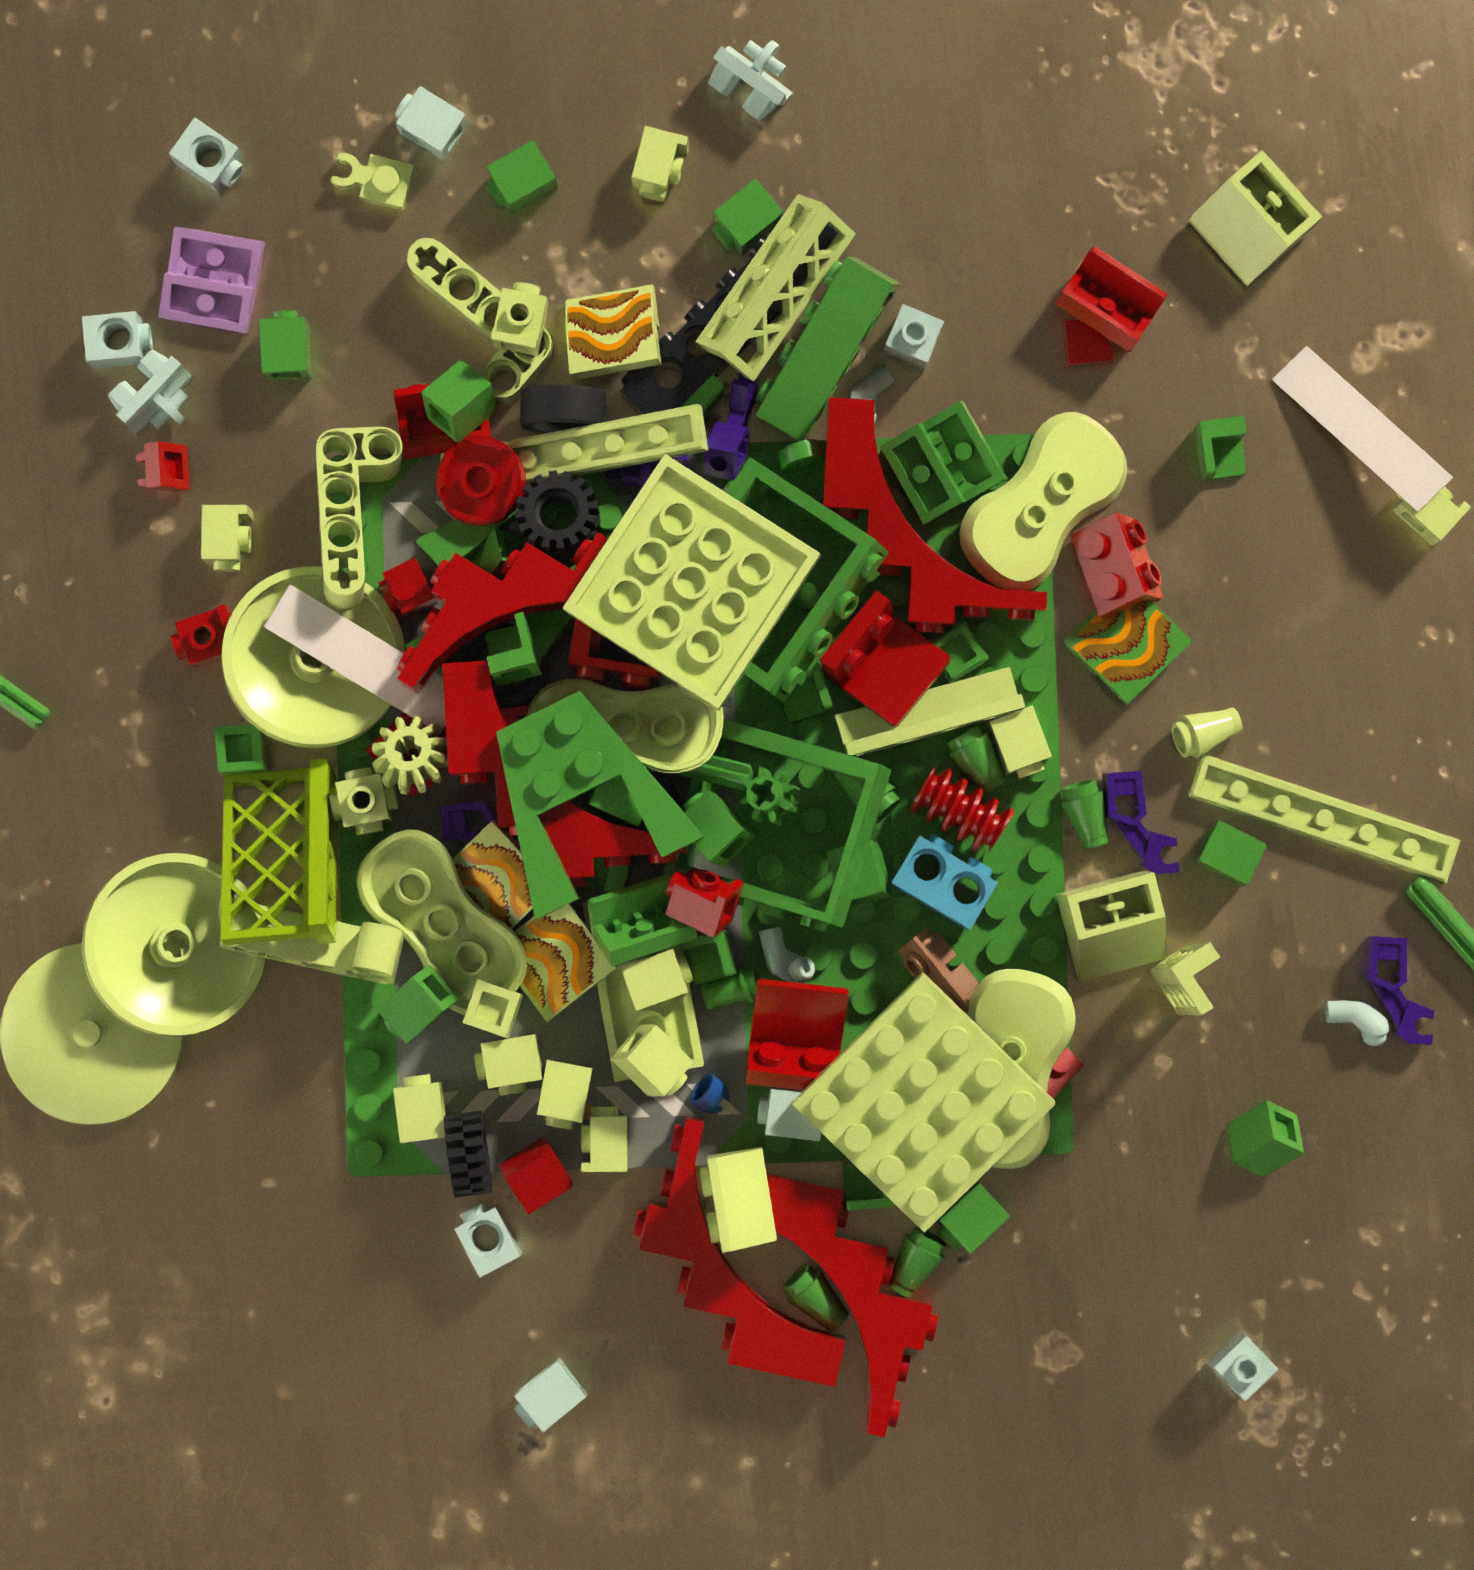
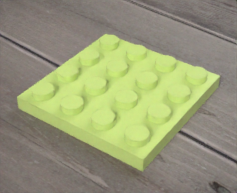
[563,454,821,711]
[792,972,1055,1233]

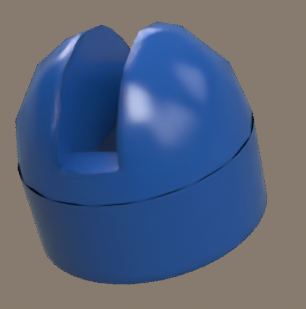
[690,1073,730,1114]

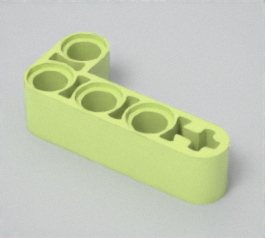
[407,238,554,405]
[316,427,403,611]
[219,900,404,984]

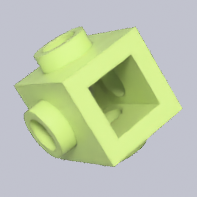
[330,768,398,836]

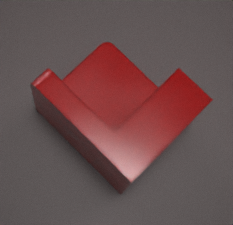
[498,1136,573,1215]

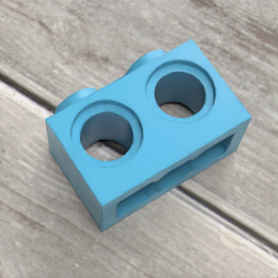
[890,834,998,931]

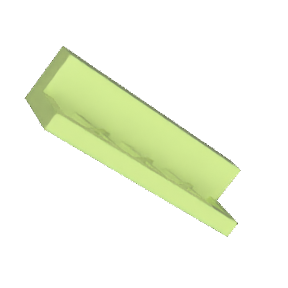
[695,194,856,382]
[835,667,1025,757]
[1149,942,1221,1015]

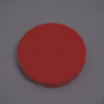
[436,435,526,527]

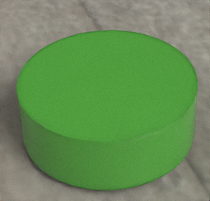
[777,439,825,473]

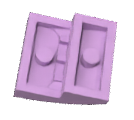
[158,226,265,333]

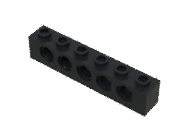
[620,224,838,415]

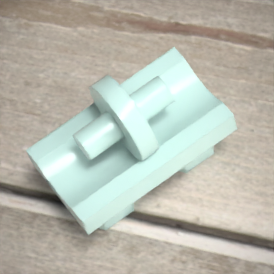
[708,40,793,121]
[108,350,194,436]

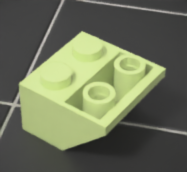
[1188,150,1322,287]
[1056,871,1166,982]
[699,1147,777,1253]

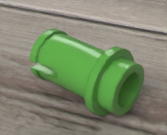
[702,967,760,1012]

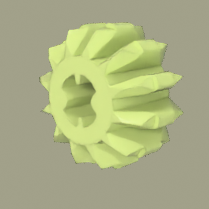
[372,715,448,795]

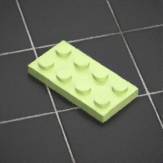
[582,901,704,1082]

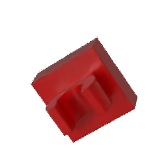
[136,441,190,492]

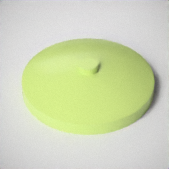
[221,566,405,748]
[82,853,266,1037]
[0,943,185,1125]

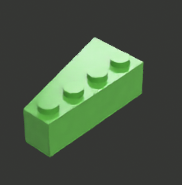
[755,256,901,441]

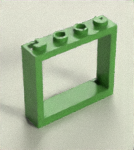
[726,457,889,702]
[663,719,891,932]

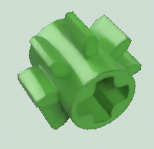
[740,767,800,825]

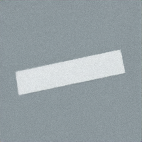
[1272,346,1454,512]
[264,584,446,734]

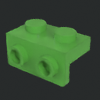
[587,873,697,967]

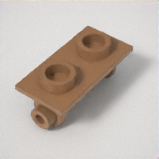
[897,926,979,1014]

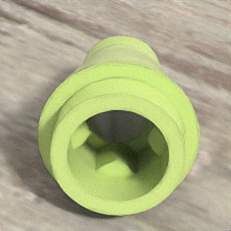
[1171,707,1243,758]

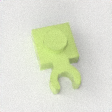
[331,153,415,212]

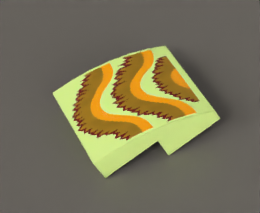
[565,284,662,380]
[453,819,533,929]
[514,903,618,1023]

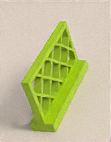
[220,758,337,946]

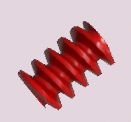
[910,765,1014,853]

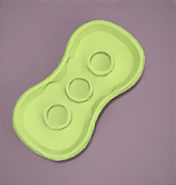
[959,412,1127,591]
[525,678,724,774]
[356,829,527,1015]
[968,969,1076,1169]

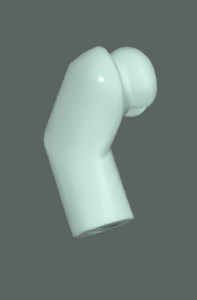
[848,364,895,423]
[759,927,815,983]
[1325,1000,1389,1046]

